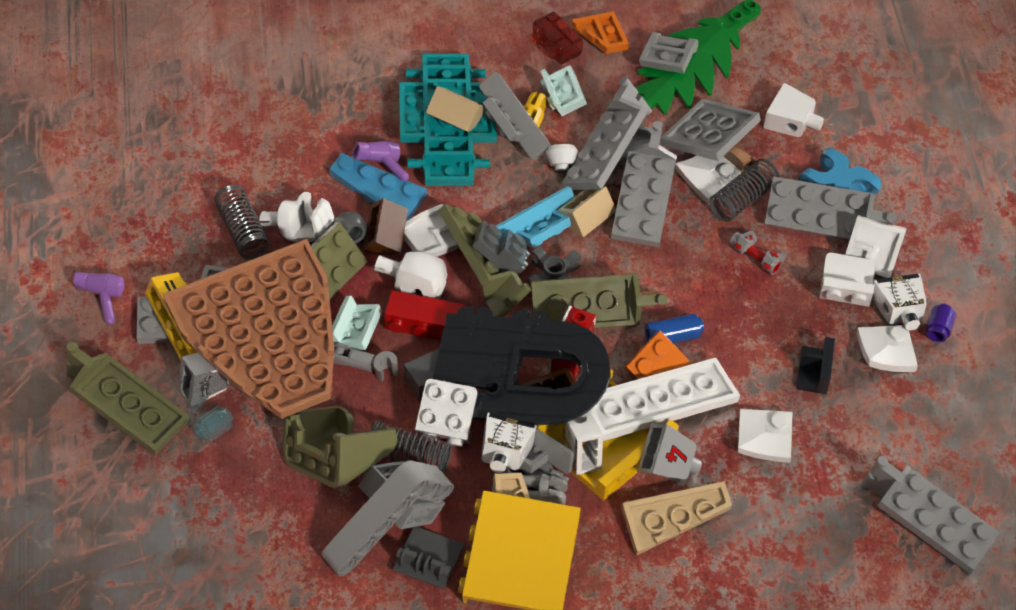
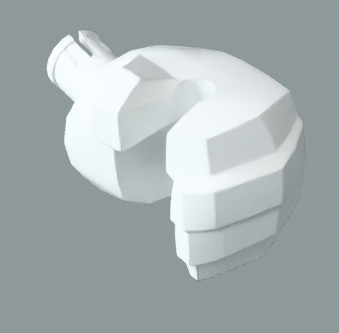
[260,192,335,242]
[374,252,448,299]

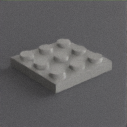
[661,99,761,161]

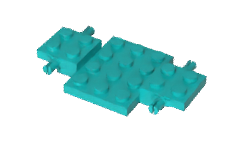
[399,54,497,186]

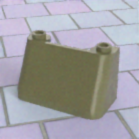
[283,406,397,488]

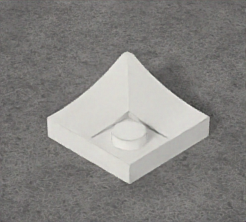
[675,155,744,205]
[403,204,460,257]
[845,215,907,278]
[856,325,918,372]
[738,409,793,463]

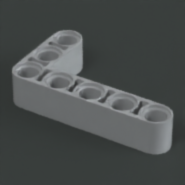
[321,461,454,577]

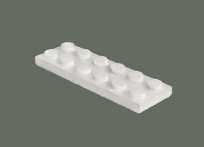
[590,358,740,441]

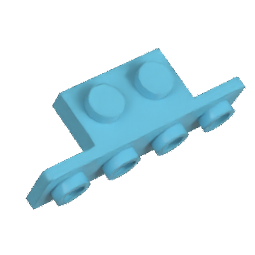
[496,186,574,247]

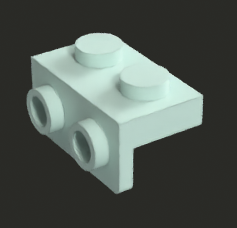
[540,65,587,116]
[332,296,383,350]

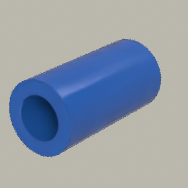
[644,313,704,344]

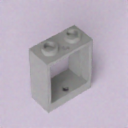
[358,461,445,529]

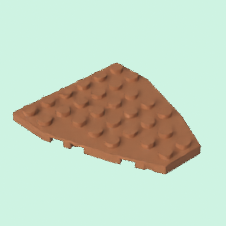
[163,239,334,419]

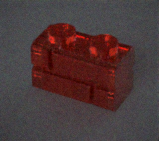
[532,11,583,65]

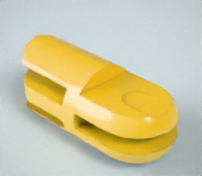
[523,92,547,127]

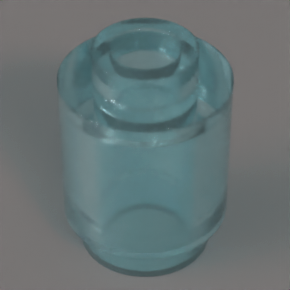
[193,406,234,443]

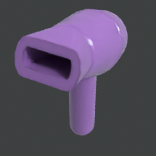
[352,141,409,181]
[73,272,125,325]

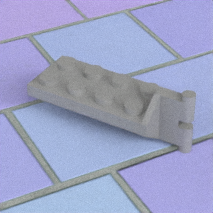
[561,76,652,190]
[611,121,677,248]
[764,176,897,240]
[861,456,1000,574]

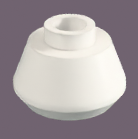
[545,144,578,171]

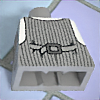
[178,353,229,407]

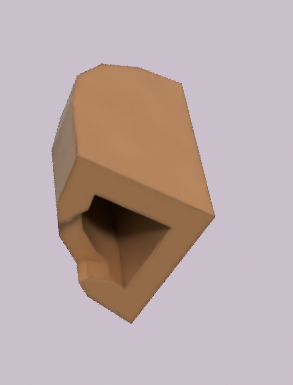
[724,146,756,174]

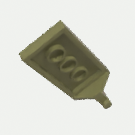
[438,204,532,317]
[311,222,368,300]
[530,273,667,328]
[67,342,190,456]

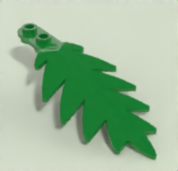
[636,0,761,115]

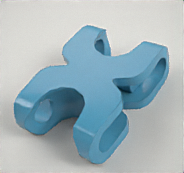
[798,148,881,194]

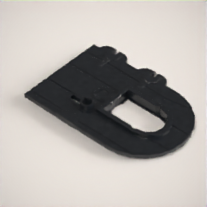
[433,306,611,425]

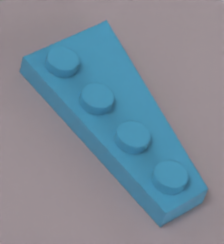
[330,153,427,221]

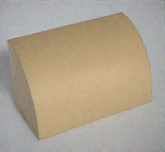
[426,86,486,132]
[557,186,616,237]

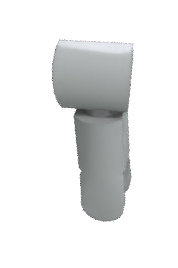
[334,342,399,382]

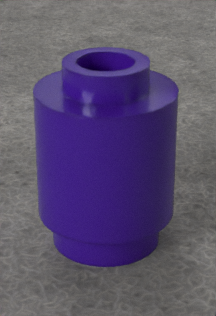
[926,304,957,342]

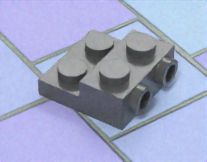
[472,220,530,274]

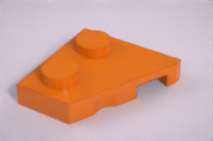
[571,11,629,54]
[623,331,692,380]

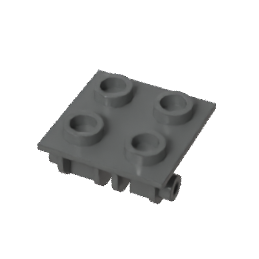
[393,527,464,589]

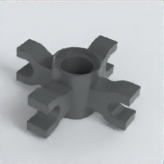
[528,246,581,293]

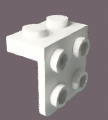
[819,253,875,307]
[415,379,478,447]

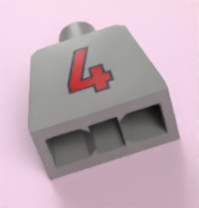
[637,423,702,480]

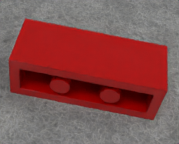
[385,290,467,340]

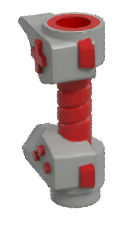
[729,231,787,275]

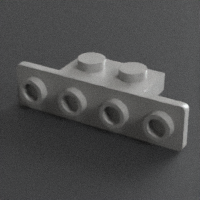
[479,72,551,160]
[520,428,574,474]

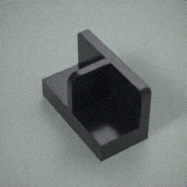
[796,337,835,394]

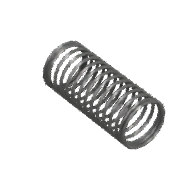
[709,158,780,222]
[214,185,270,259]
[370,420,452,474]

